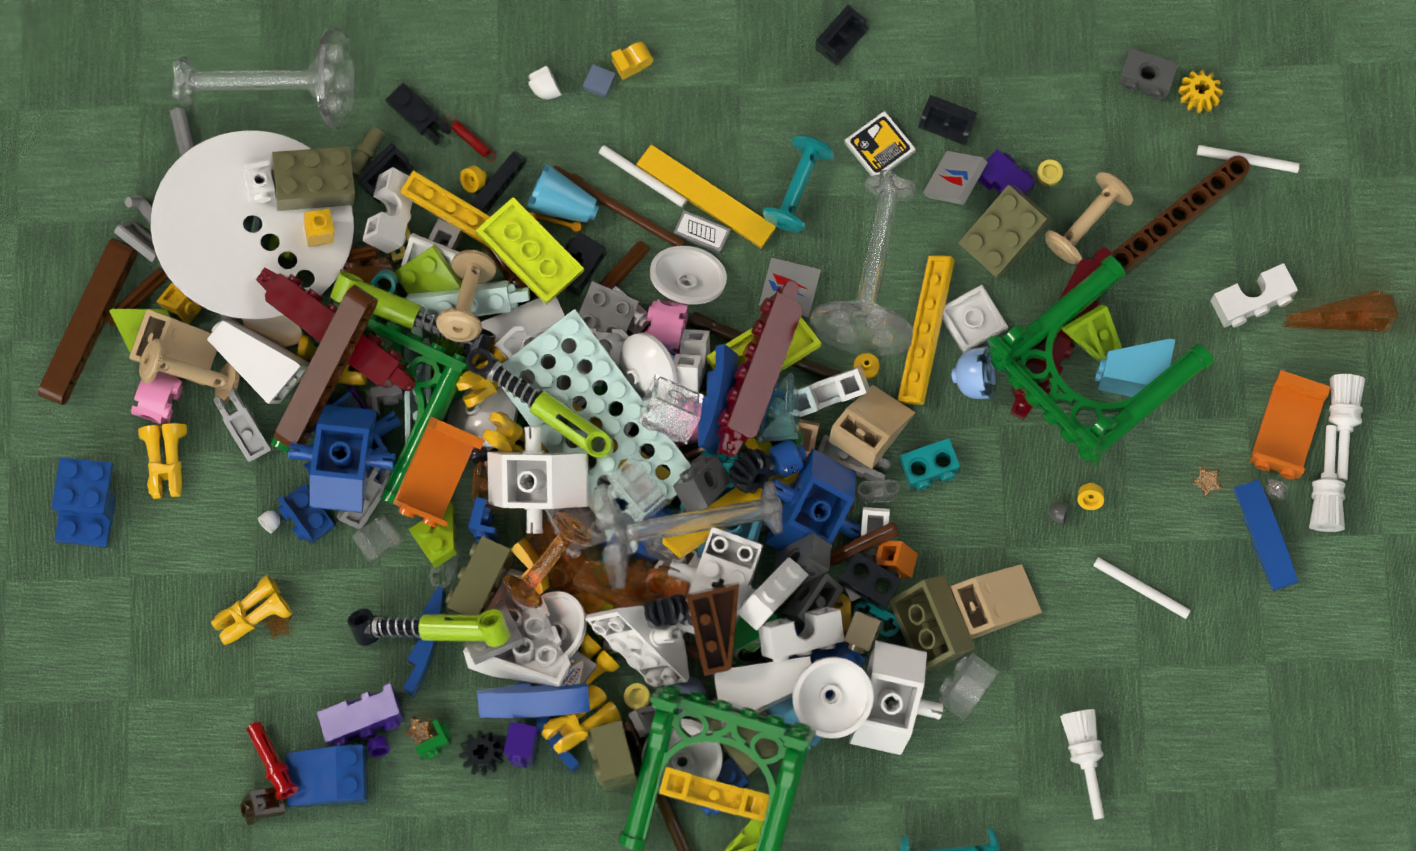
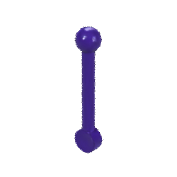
[348,385,369,409]

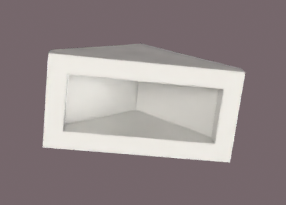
[861,507,890,555]

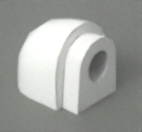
[528,66,562,100]

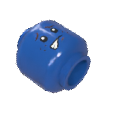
[768,439,807,478]

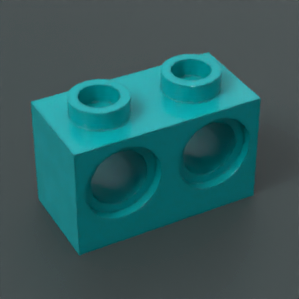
[899,438,960,491]

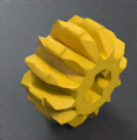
[1178,69,1223,114]

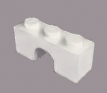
[362,168,413,254]
[1211,263,1298,328]
[673,329,710,397]
[785,366,870,419]
[737,557,808,631]
[758,607,844,662]

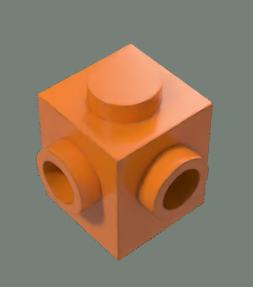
[876,541,918,579]

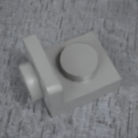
[366,385,405,418]

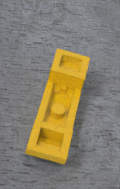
[659,767,769,822]

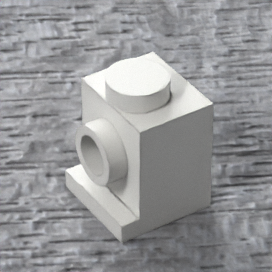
[243,160,275,203]

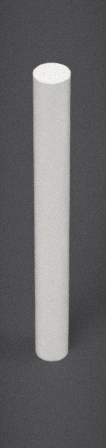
[599,145,688,208]
[1196,145,1299,173]
[1093,557,1191,619]

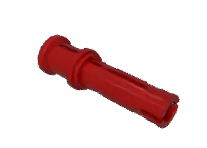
[246,721,299,800]

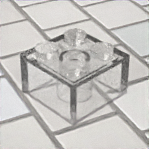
[638,374,703,444]
[607,457,672,521]
[938,653,999,722]

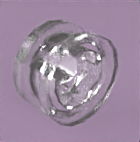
[1263,479,1289,501]

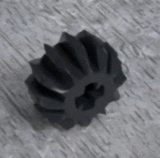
[729,448,775,494]
[644,594,690,628]
[459,730,504,776]

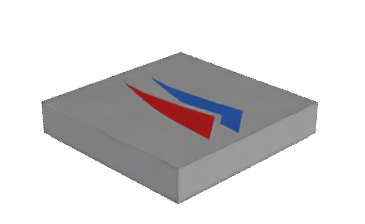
[923,151,988,205]
[759,258,821,320]

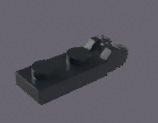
[385,83,452,146]

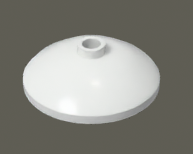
[650,246,727,305]
[619,333,678,409]
[447,387,518,451]
[539,591,587,658]
[793,657,873,738]
[642,719,722,798]

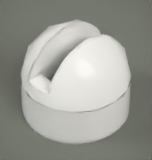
[257,511,280,534]

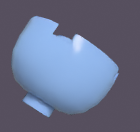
[952,347,996,399]

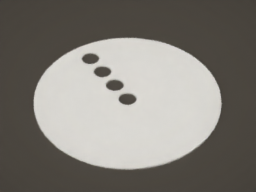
[151,131,354,319]

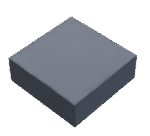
[583,64,616,98]

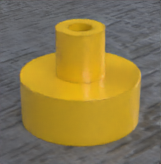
[460,165,487,193]
[853,353,879,381]
[1078,483,1104,510]

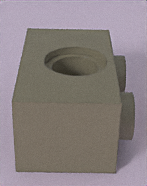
[844,611,885,654]

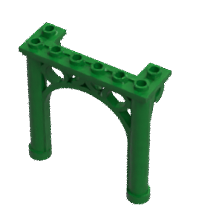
[988,255,1215,467]
[270,301,477,507]
[618,684,816,851]

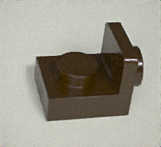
[240,787,286,825]

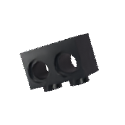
[838,552,902,611]

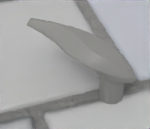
[125,195,152,224]

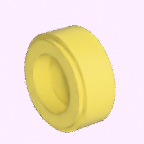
[1037,159,1063,186]
[624,683,651,710]

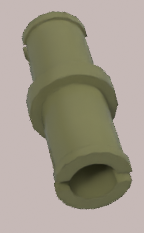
[351,126,385,177]

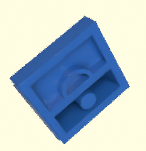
[51,457,116,548]

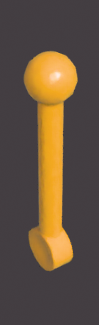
[530,212,582,233]

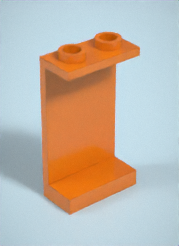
[1249,370,1331,480]
[393,417,484,528]

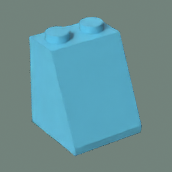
[1095,339,1175,397]

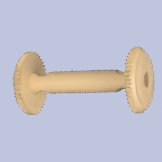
[1045,172,1133,264]
[436,250,496,342]
[139,338,240,404]

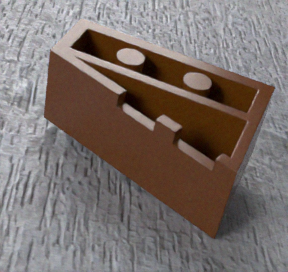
[686,582,739,676]

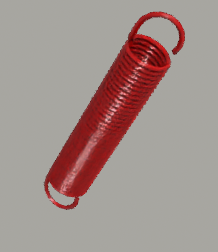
[446,117,496,162]

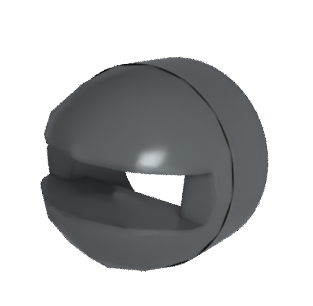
[1049,502,1070,525]

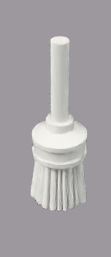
[1329,374,1365,481]
[1309,425,1346,532]
[1060,709,1105,820]

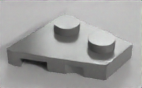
[464,600,524,665]

